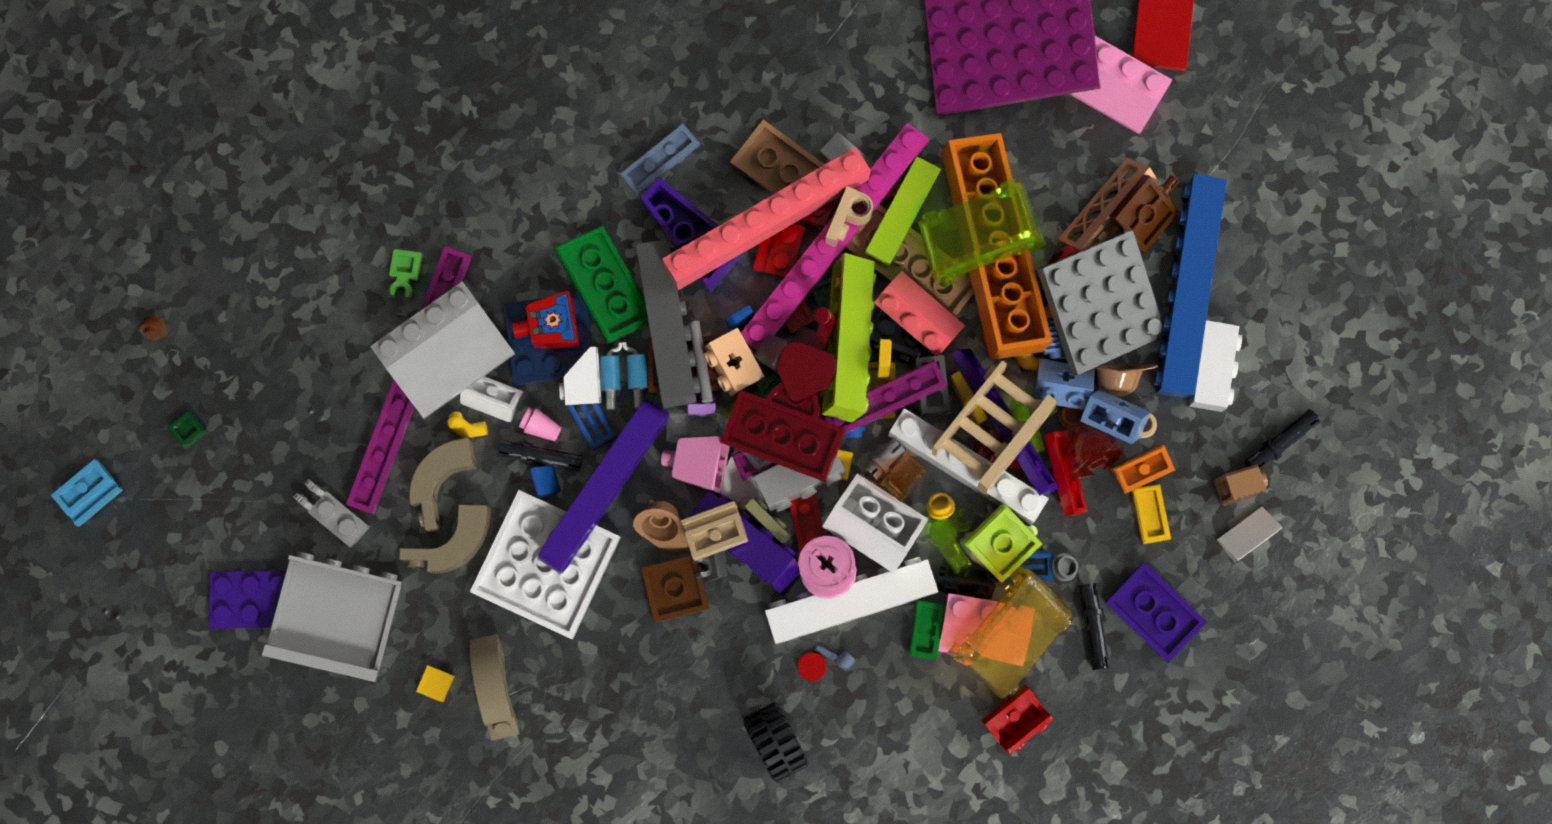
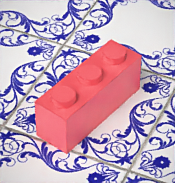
[874,271,965,356]

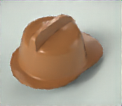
[1095,363,1158,397]
[633,500,690,554]

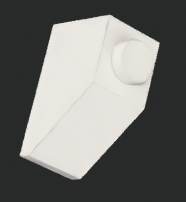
[559,347,602,405]

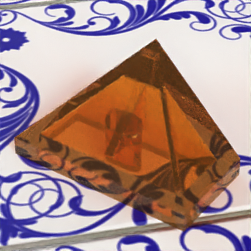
[878,452,928,502]

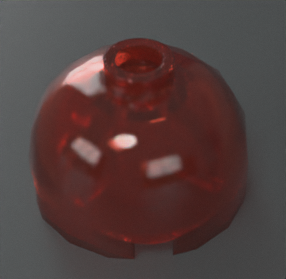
[1065,426,1123,479]

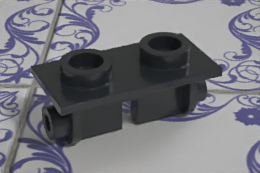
[937,565,996,600]

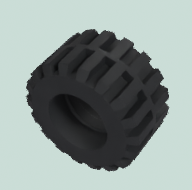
[744,702,808,783]

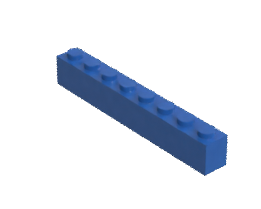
[1154,174,1227,399]

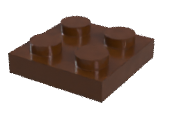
[641,555,710,623]

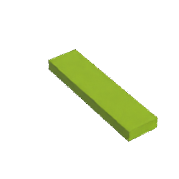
[865,157,941,266]

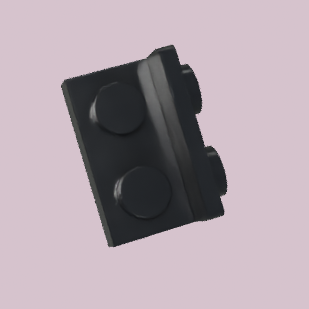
[869,311,925,365]

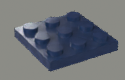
[504,293,593,386]

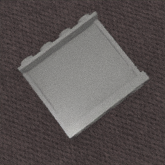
[262,551,402,682]

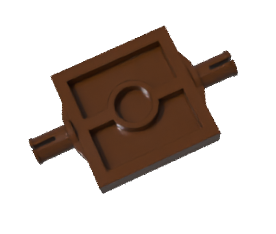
[1109,174,1179,253]

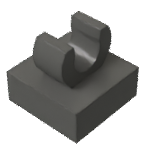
[692,551,728,582]

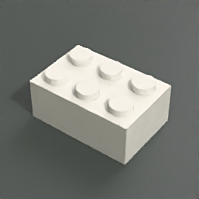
[822,473,929,573]

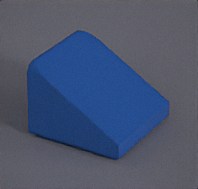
[725,305,755,333]
[530,466,561,498]

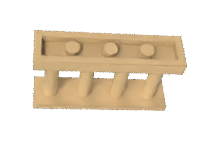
[931,360,1057,495]

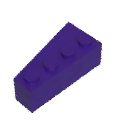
[641,177,745,294]
[688,491,801,597]

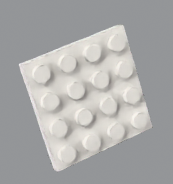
[470,490,621,640]

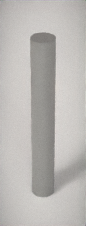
[689,321,713,403]

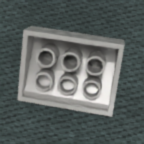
[370,281,515,419]

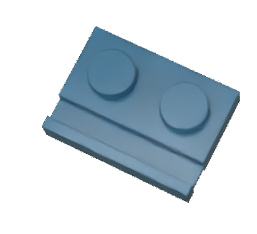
[51,459,123,527]

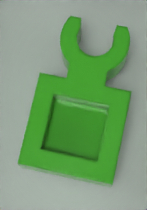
[389,249,423,299]

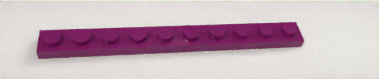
[346,246,472,515]

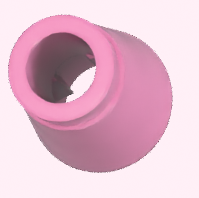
[519,407,562,442]

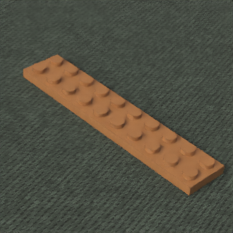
[730,120,974,317]

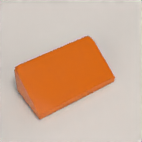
[1109,444,1175,494]

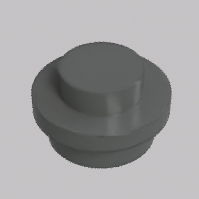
[1050,553,1078,582]

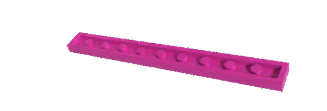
[741,123,929,351]

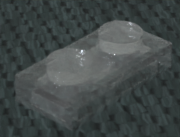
[667,413,723,443]

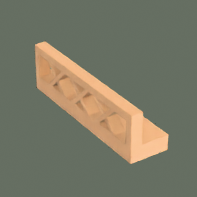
[1058,158,1160,251]

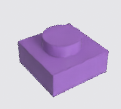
[687,392,717,417]

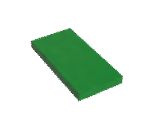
[554,225,649,344]

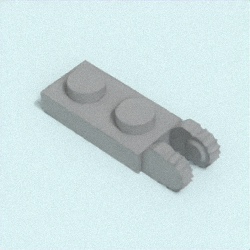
[293,479,370,548]

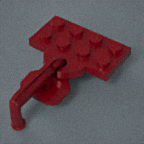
[720,307,846,482]

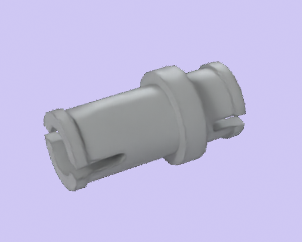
[863,439,905,481]

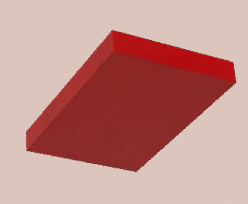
[1132,0,1194,72]

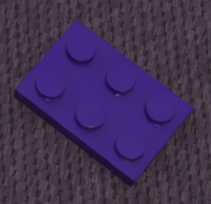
[1104,562,1207,663]
[209,570,287,629]

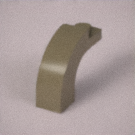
[409,438,477,533]
[399,505,491,574]
[470,634,520,740]

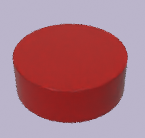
[798,653,826,681]

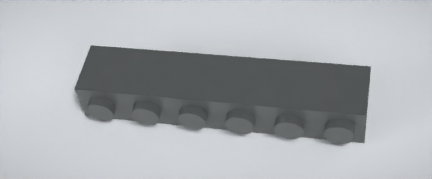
[636,239,701,408]

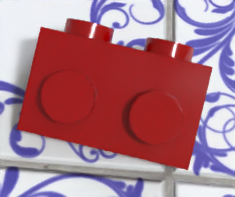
[981,685,1053,754]

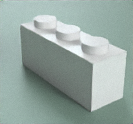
[1189,320,1242,412]

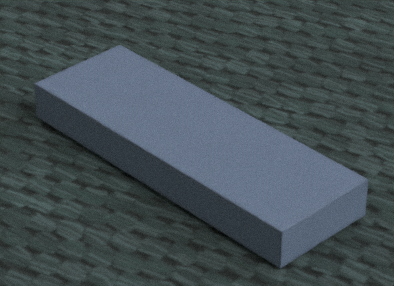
[619,123,700,196]

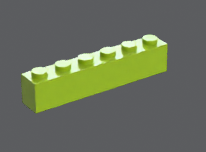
[822,253,876,422]

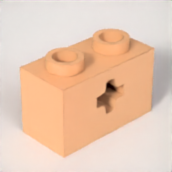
[704,328,765,397]

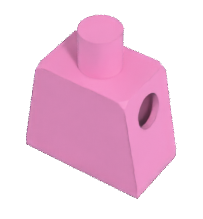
[661,436,730,493]

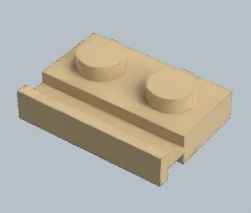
[681,501,748,561]

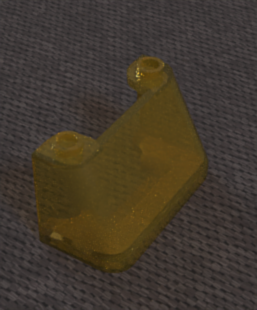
[946,567,1073,699]

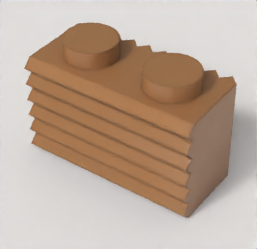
[1214,465,1268,506]

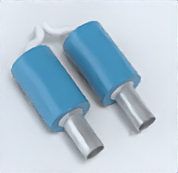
[599,342,648,410]

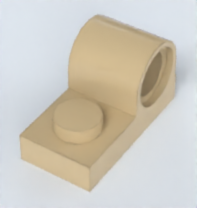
[825,186,873,247]

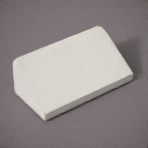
[460,376,523,422]
[1217,507,1282,562]

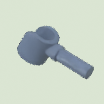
[815,645,856,670]

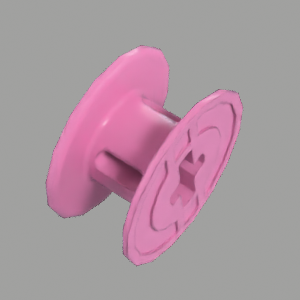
[798,536,857,599]

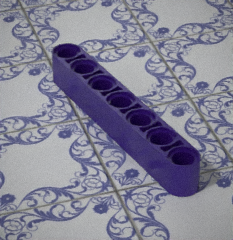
[537,399,670,574]

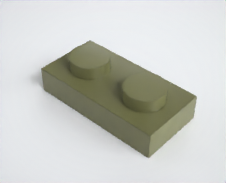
[737,497,791,545]

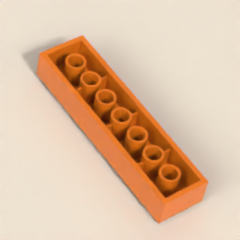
[941,133,1052,360]

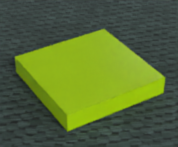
[963,503,1042,583]

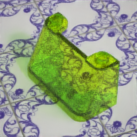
[918,179,1047,287]

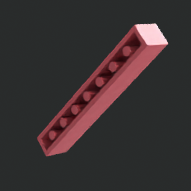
[662,147,871,290]

